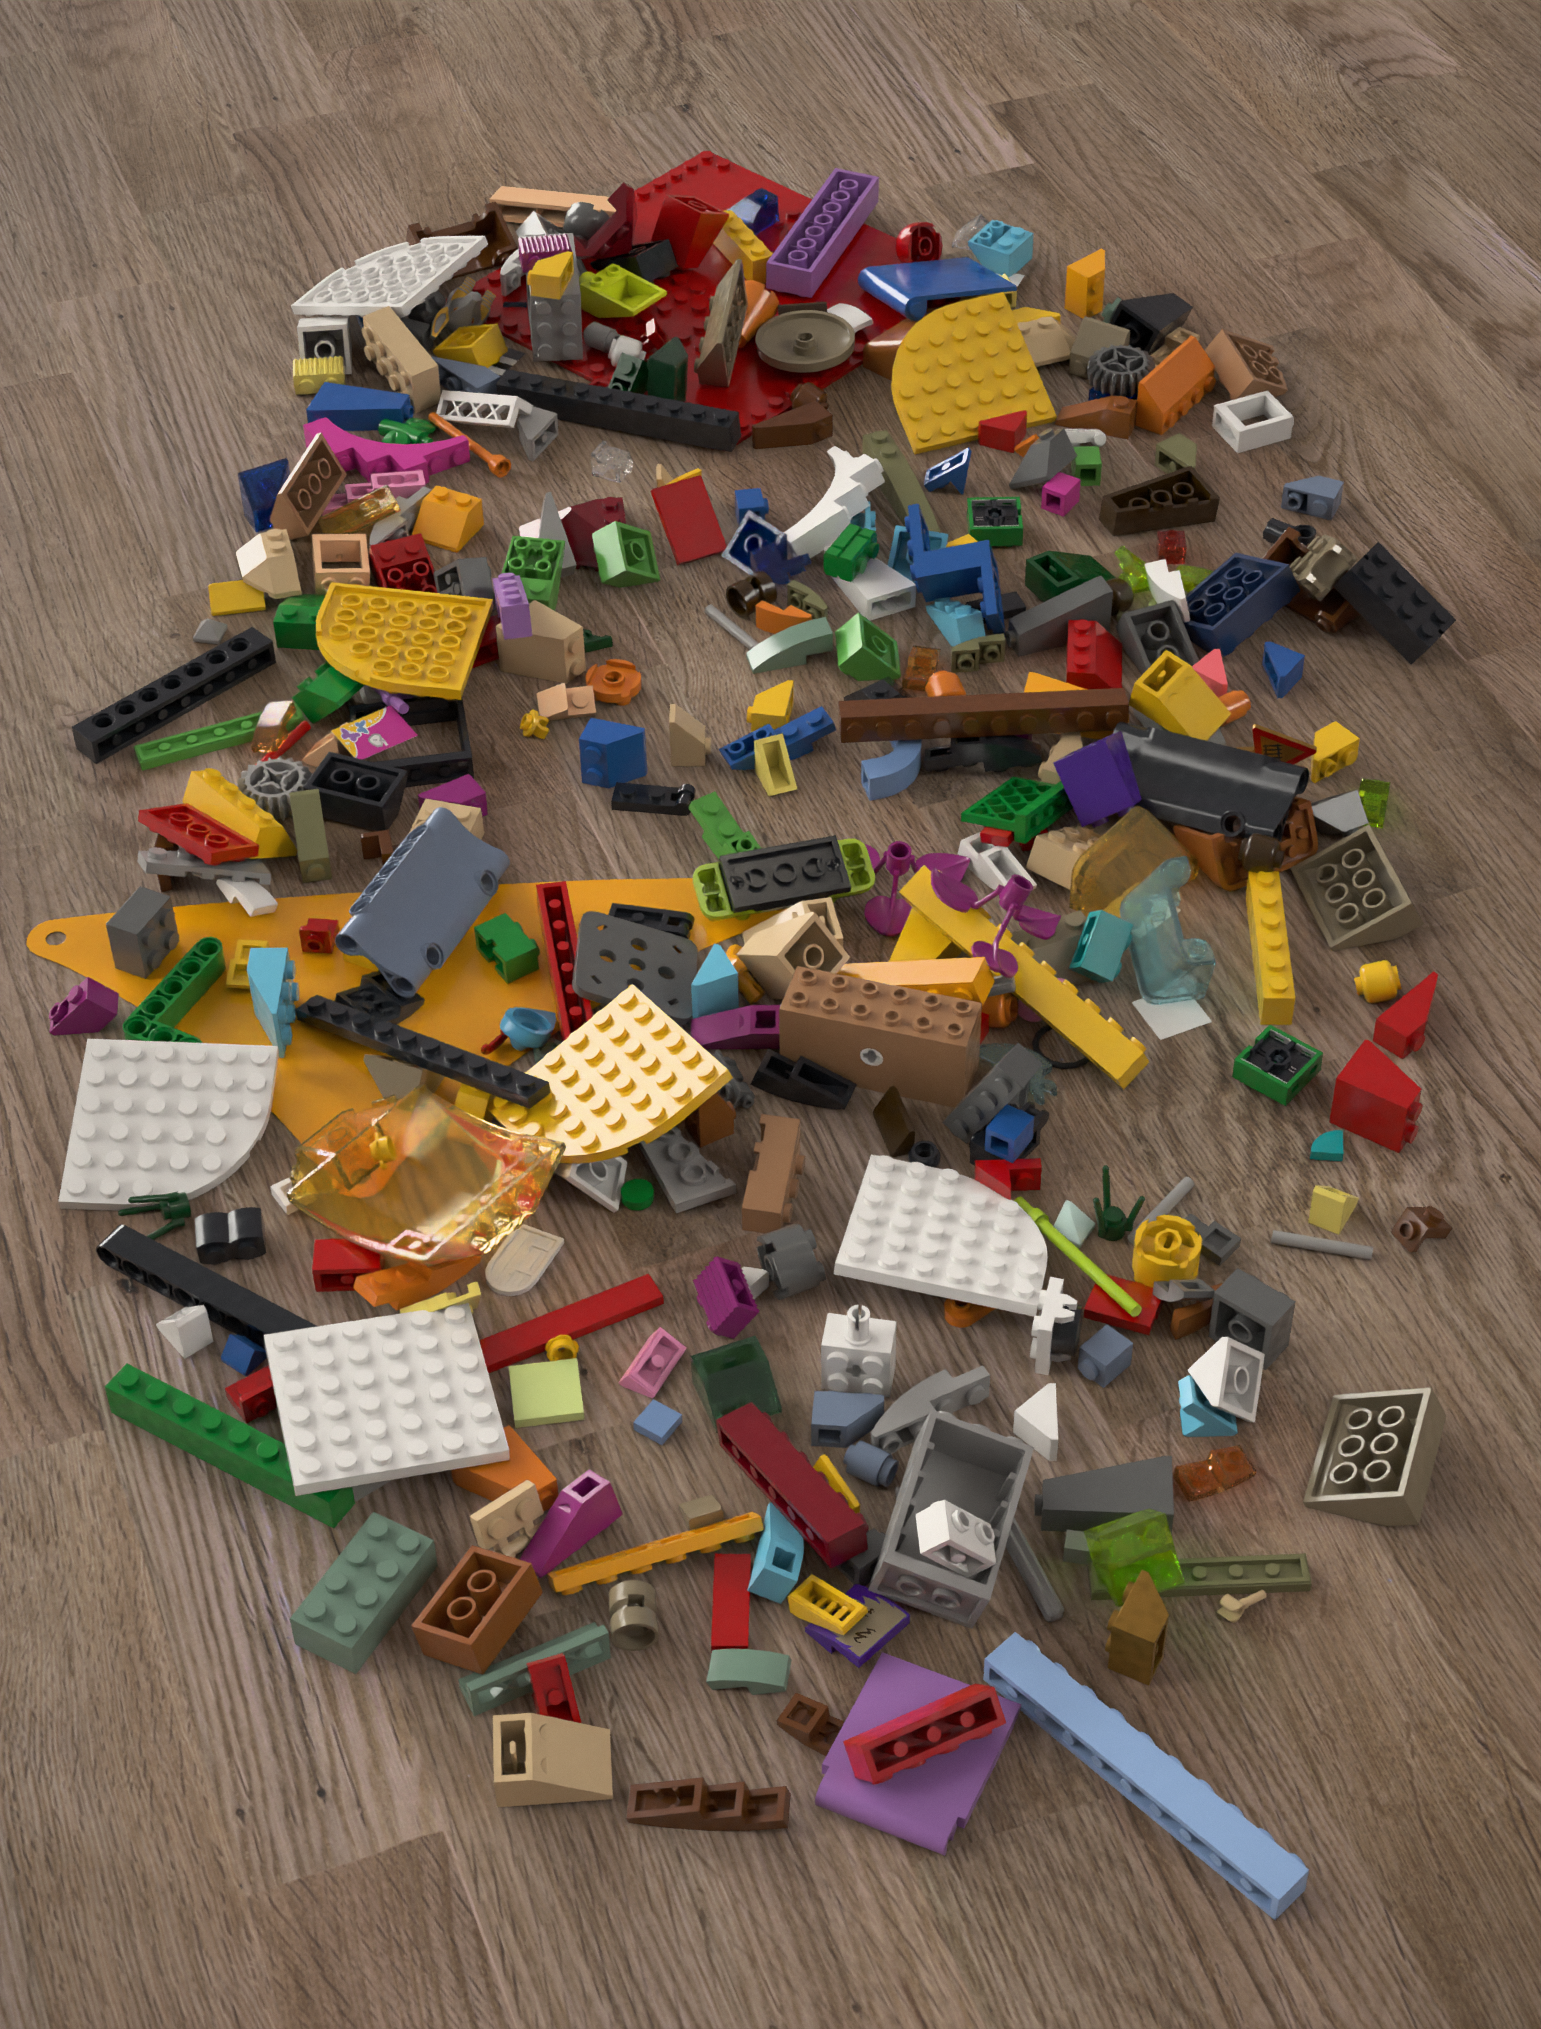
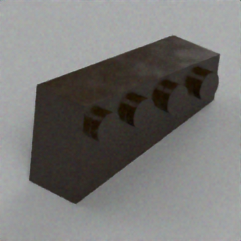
[1099,466,1220,536]

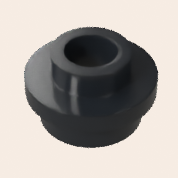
[908,1141,941,1168]

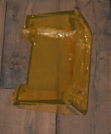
[1069,806,1199,934]

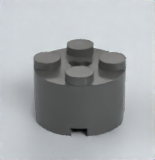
[757,1223,826,1300]

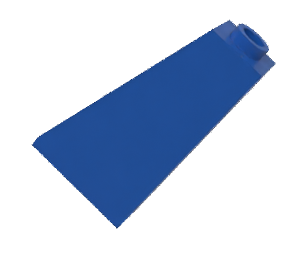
[306,382,414,431]

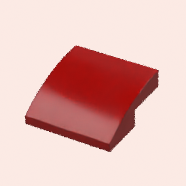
[1083,1274,1164,1335]

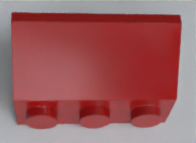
[1066,619,1122,690]

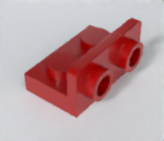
[225,1365,277,1424]

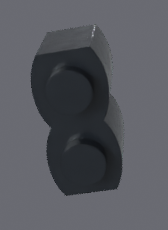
[195,1207,266,1265]

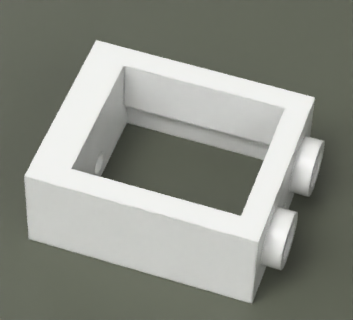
[1212,390,1294,453]

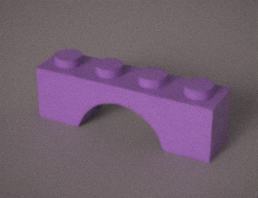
[492,573,532,640]

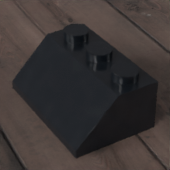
[303,752,408,831]

